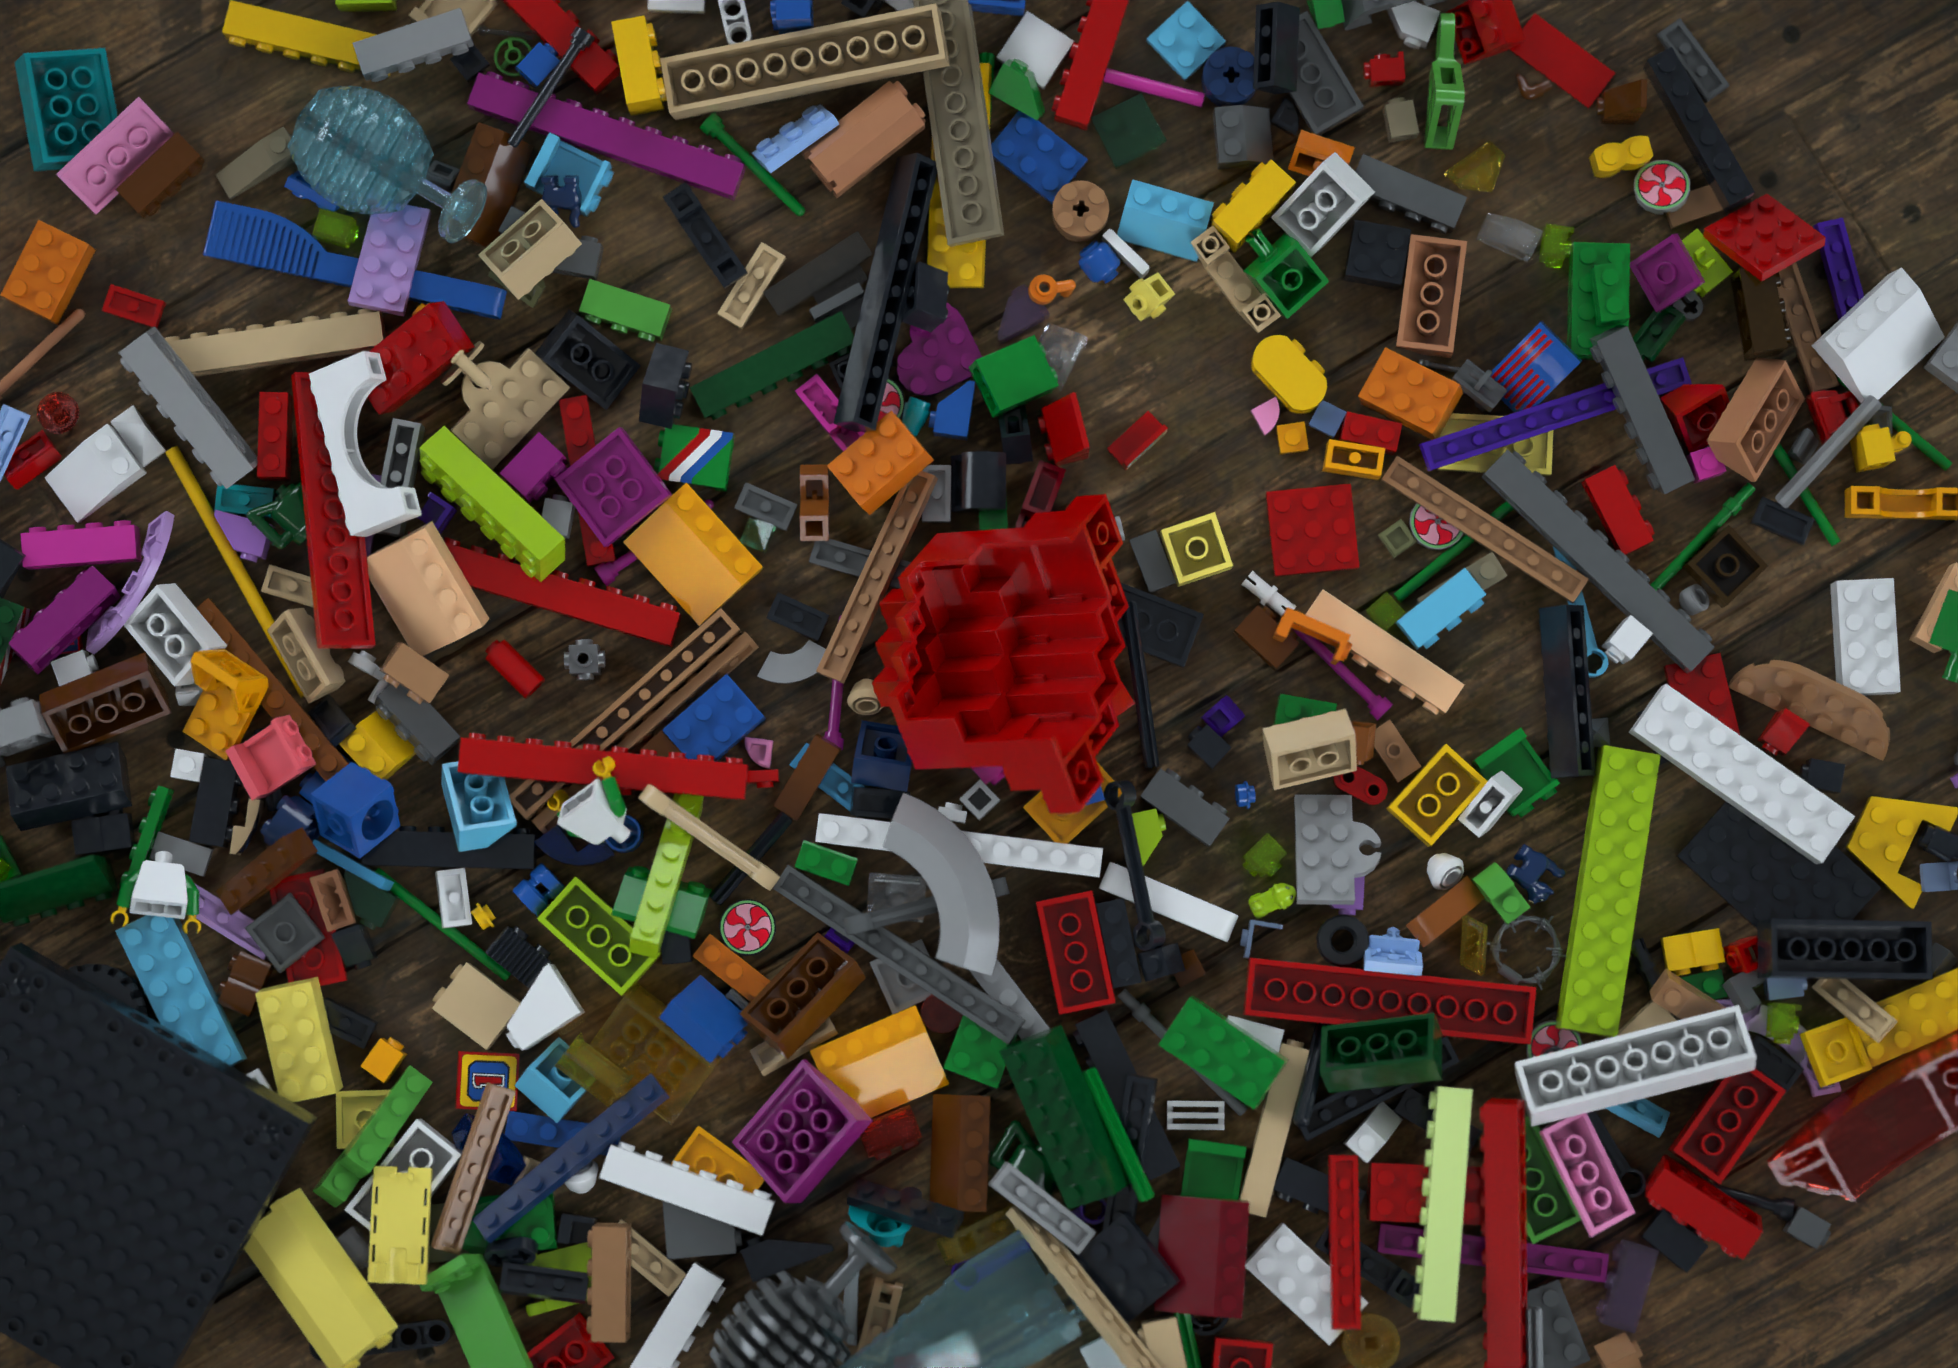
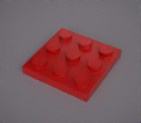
[1703,194,1826,282]
[1266,484,1360,577]

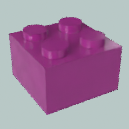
[500,432,569,503]

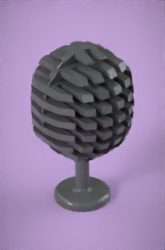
[710,1221,897,1368]

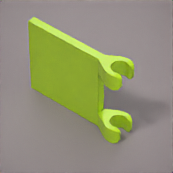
[523,1242,592,1316]

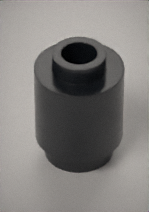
[1918,824,1958,862]

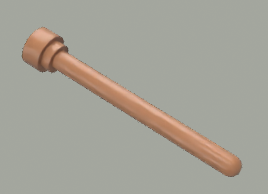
[0,309,85,400]

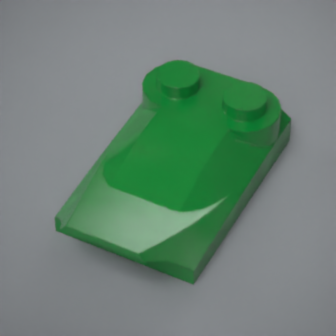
[462,1192,558,1254]

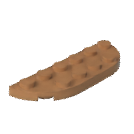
[1728,660,1890,761]

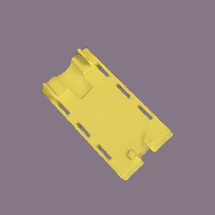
[368,1166,433,1285]

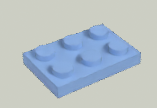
[752,104,839,173]

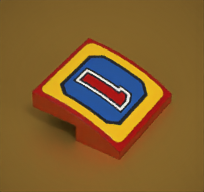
[455,1051,520,1111]

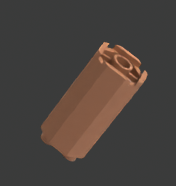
[801,81,926,198]

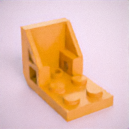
[183,649,269,761]

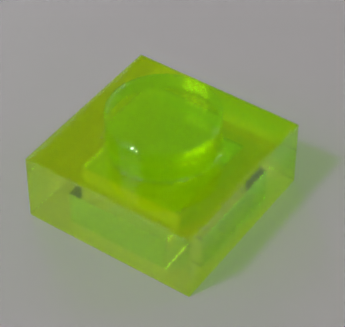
[1365,592,1406,631]

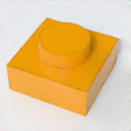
[1276,421,1309,455]

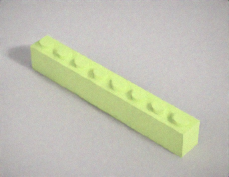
[1413,1086,1473,1322]

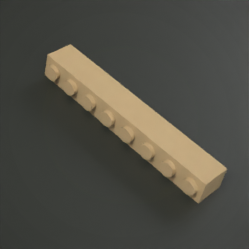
[165,309,386,377]

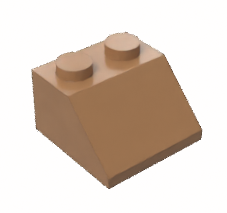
[380,642,449,704]

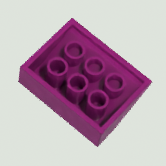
[732,1060,873,1203]

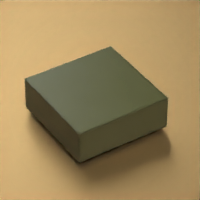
[1377,519,1418,559]

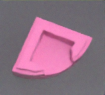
[1251,397,1279,436]
[745,737,774,769]

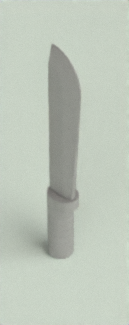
[843,1243,859,1346]

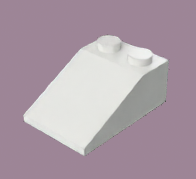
[44,424,147,523]

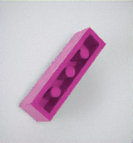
[21,520,142,570]

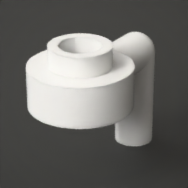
[348,650,390,704]

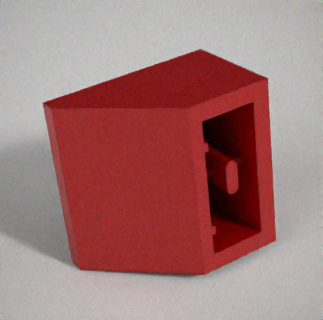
[1446,0,1526,64]

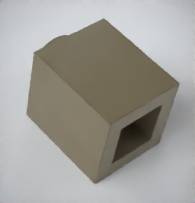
[1383,97,1419,143]

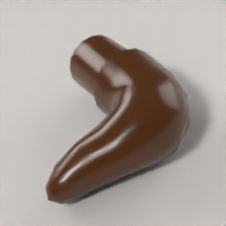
[1516,74,1552,100]

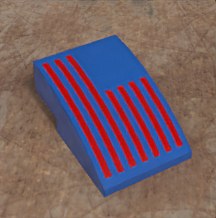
[1490,321,1582,413]

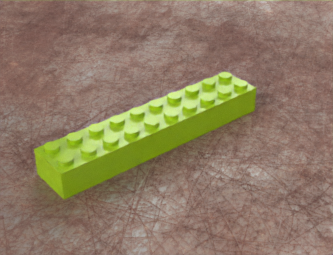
[1555,745,1660,1038]

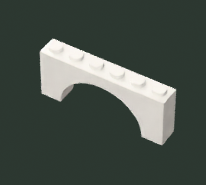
[309,351,422,537]

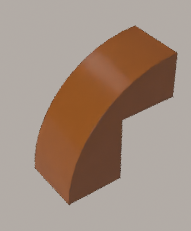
[800,464,829,541]
[1405,876,1485,948]

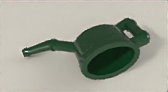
[246,452,307,549]
[989,1120,1057,1196]

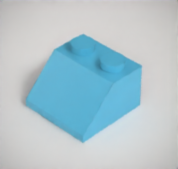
[514,1037,601,1123]

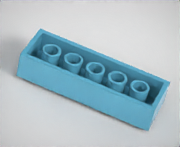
[115,915,247,1066]

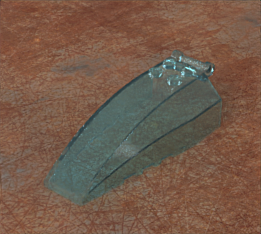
[839,1230,1088,1368]

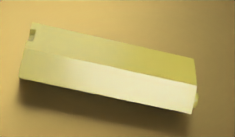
[244,1188,398,1368]

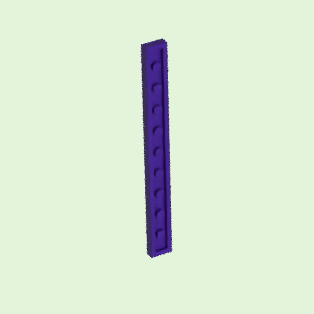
[1419,357,1692,471]

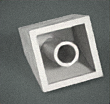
[506,964,585,1050]

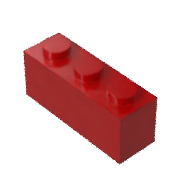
[257,392,293,481]
[1581,465,1654,555]

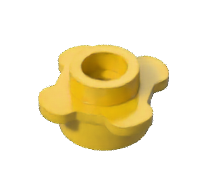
[471,903,496,930]

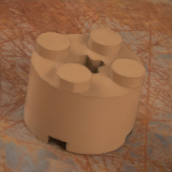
[1052,181,1109,242]

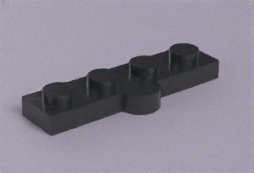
[847,1178,964,1238]

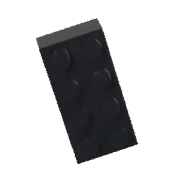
[6,741,132,831]

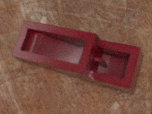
[1015,460,1066,528]

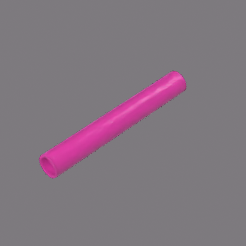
[1104,68,1205,107]

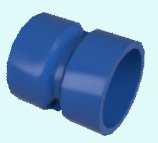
[605,815,644,853]
[512,862,565,916]

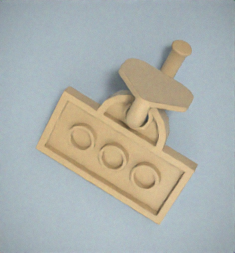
[441,341,570,470]

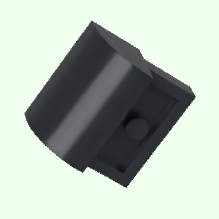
[951,451,1006,513]

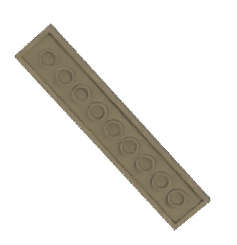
[913,0,1004,247]

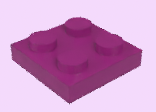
[1630,234,1705,312]

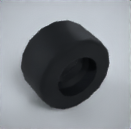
[1316,915,1369,966]

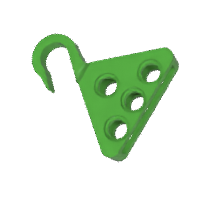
[1424,12,1465,150]

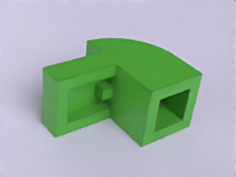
[1471,862,1531,925]

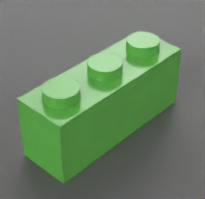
[579,279,672,343]

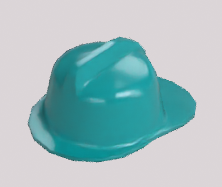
[849,1206,912,1248]

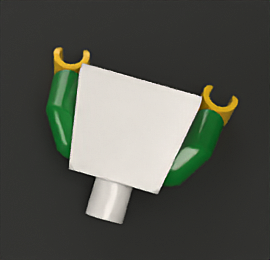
[547,756,630,845]
[111,851,201,934]

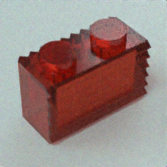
[860,1105,923,1161]

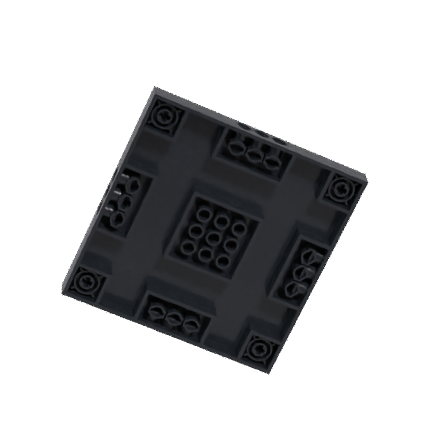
[0,942,318,1368]

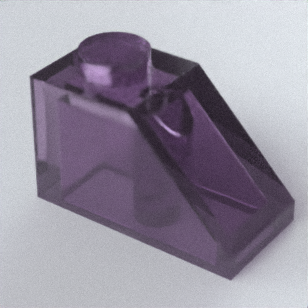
[997,284,1050,345]

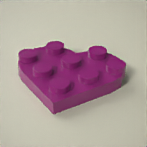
[897,303,982,397]

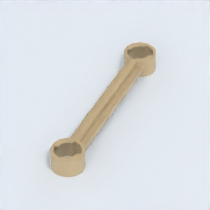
[638,784,780,891]

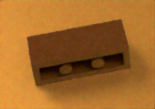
[115,132,205,218]

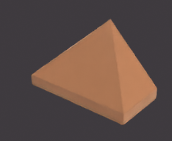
[310,869,356,932]

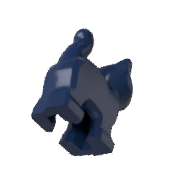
[541,175,582,228]
[1505,844,1566,904]

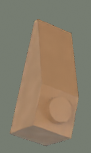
[1649,969,1726,1019]

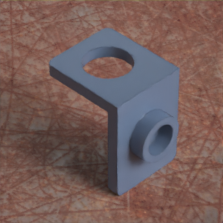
[1919,861,1958,892]
[1240,920,1283,959]

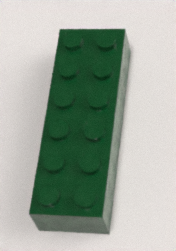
[1000,1025,1130,1210]

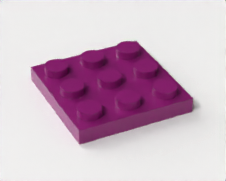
[555,427,672,547]

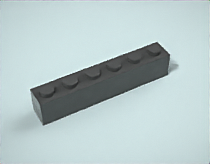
[1590,324,1695,494]

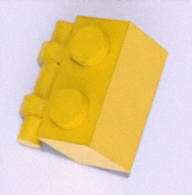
[1850,424,1912,473]

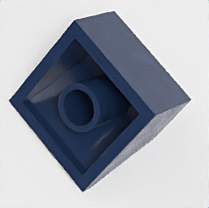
[851,720,913,792]

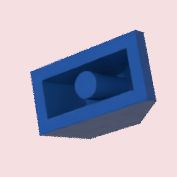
[929,380,975,441]

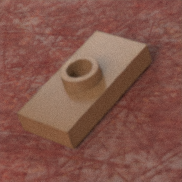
[1374,720,1421,783]

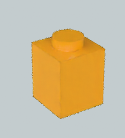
[360,1037,407,1083]

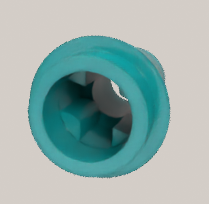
[902,396,931,437]

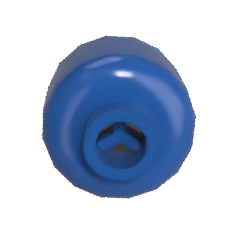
[1079,240,1120,283]

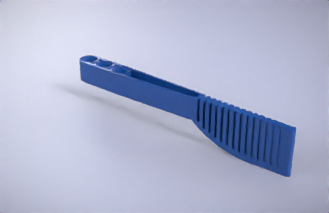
[203,201,507,319]

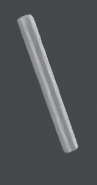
[1775,395,1882,508]

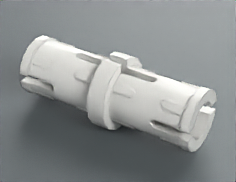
[1241,571,1297,617]

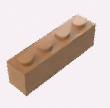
[587,1222,632,1343]

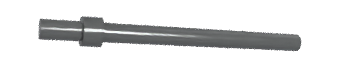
[1117,989,1248,1116]

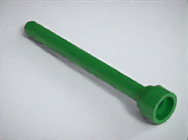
[699,112,805,216]

